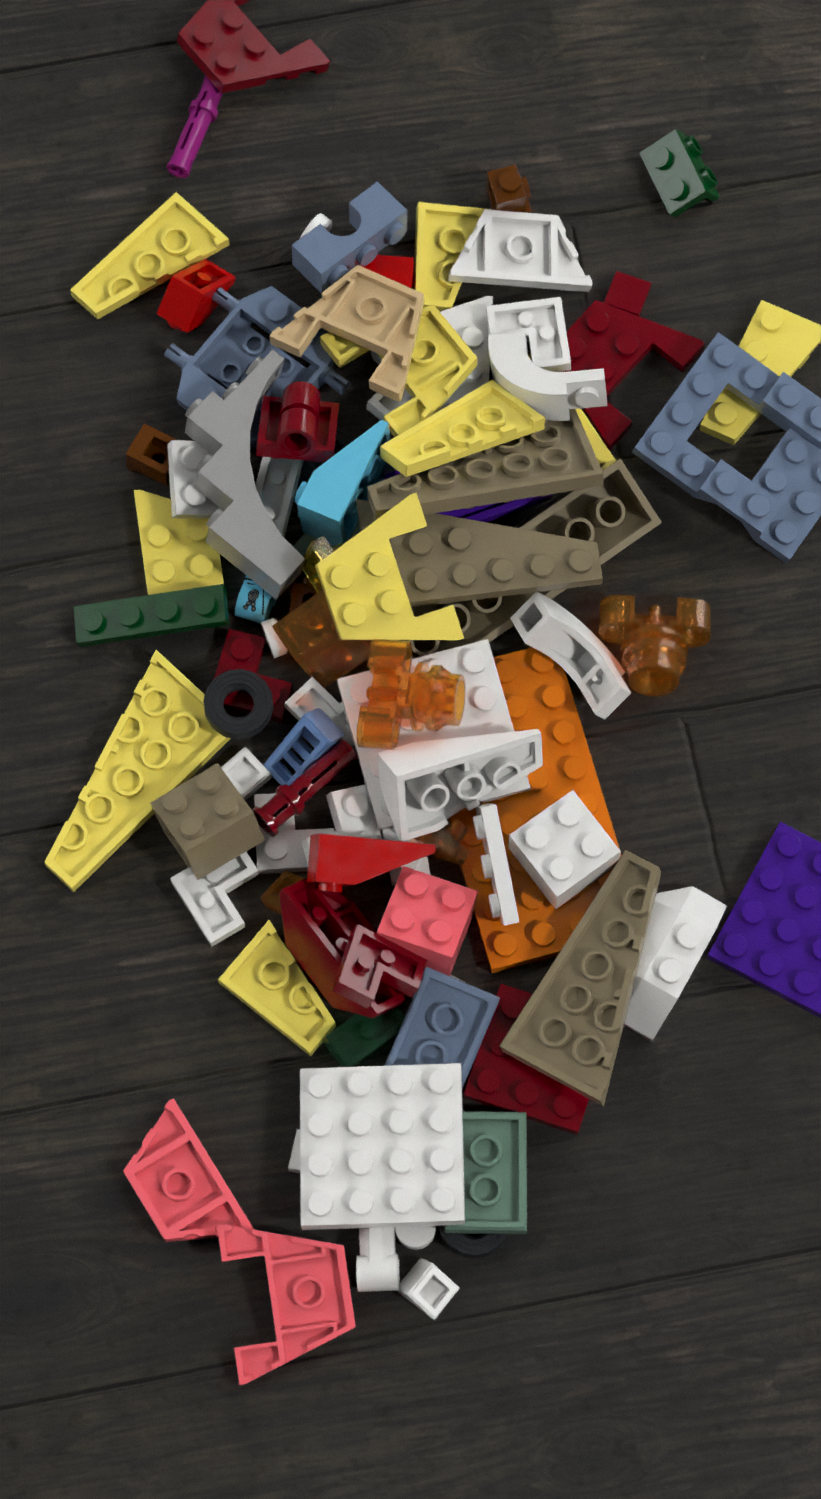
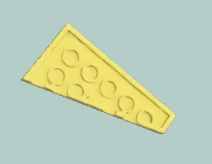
[45,650,231,892]

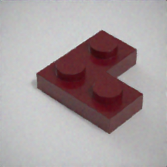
[213,629,293,723]
[332,924,427,1008]

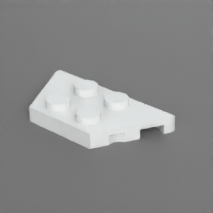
[448,209,592,292]
[440,296,493,408]

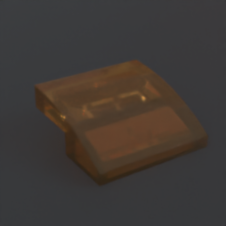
[272,590,381,688]

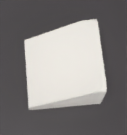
[397,1259,459,1320]

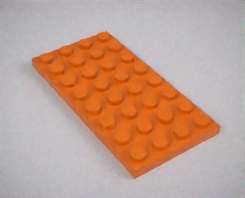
[447,647,622,974]

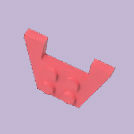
[217,1224,356,1385]

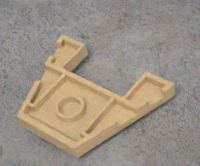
[269,265,424,402]

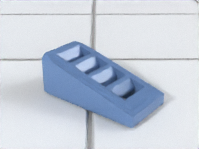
[263,708,344,786]

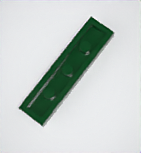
[74,584,229,647]

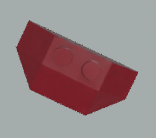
[279,878,404,1018]

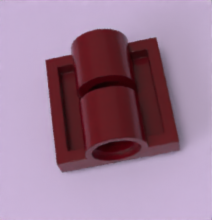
[256,381,339,462]

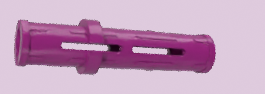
[166,76,223,178]

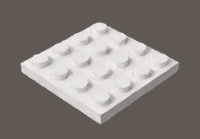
[337,639,531,831]
[300,1063,465,1230]

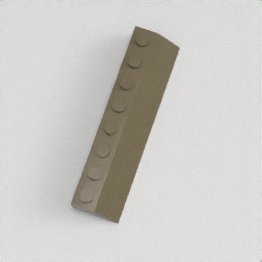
[368,458,662,666]

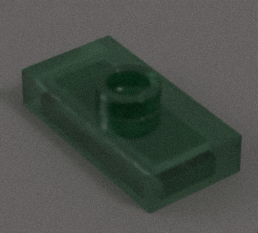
[322,1006,405,1067]

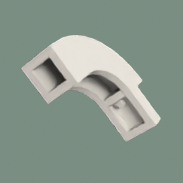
[488,332,607,421]
[510,592,631,719]

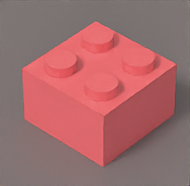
[377,866,478,976]

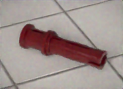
[252,739,358,837]

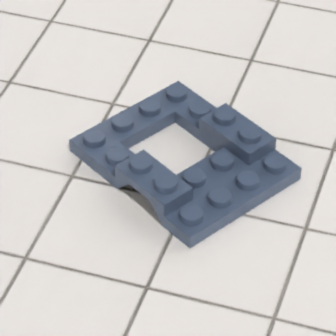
[632,332,821,563]

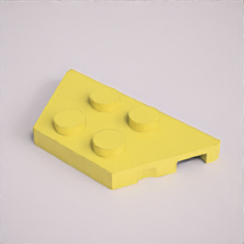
[134,490,224,595]

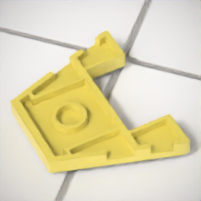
[320,305,477,437]
[315,493,464,641]

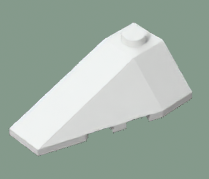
[377,729,543,842]

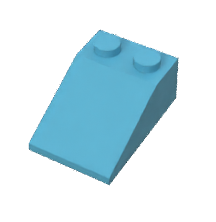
[295,420,391,547]

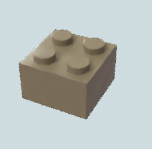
[150,763,265,880]

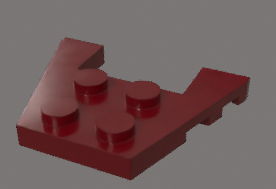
[177,0,330,93]
[561,300,705,451]

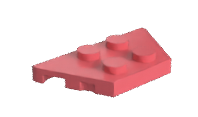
[123,1098,254,1242]

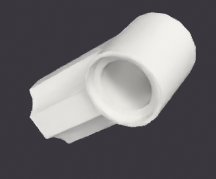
[356,1227,400,1292]

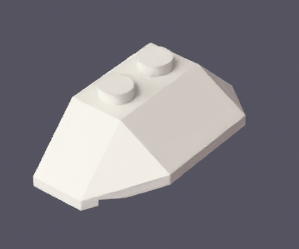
[624,886,727,1041]

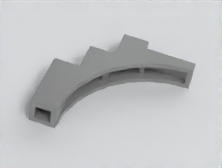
[184,349,305,600]

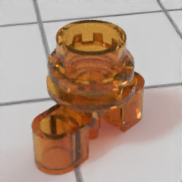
[599,595,711,696]
[357,639,466,750]

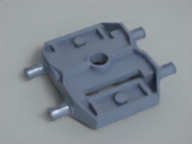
[164,286,350,450]

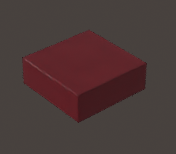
[604,271,651,316]

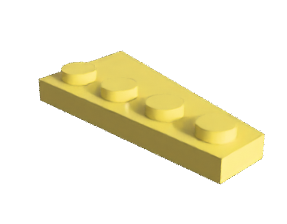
[699,300,821,445]

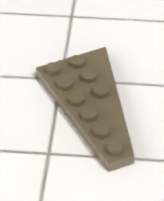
[367,409,603,520]
[356,499,603,607]
[500,850,661,1107]

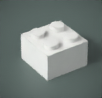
[508,790,621,909]

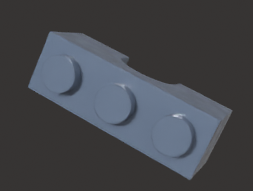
[292,181,407,293]

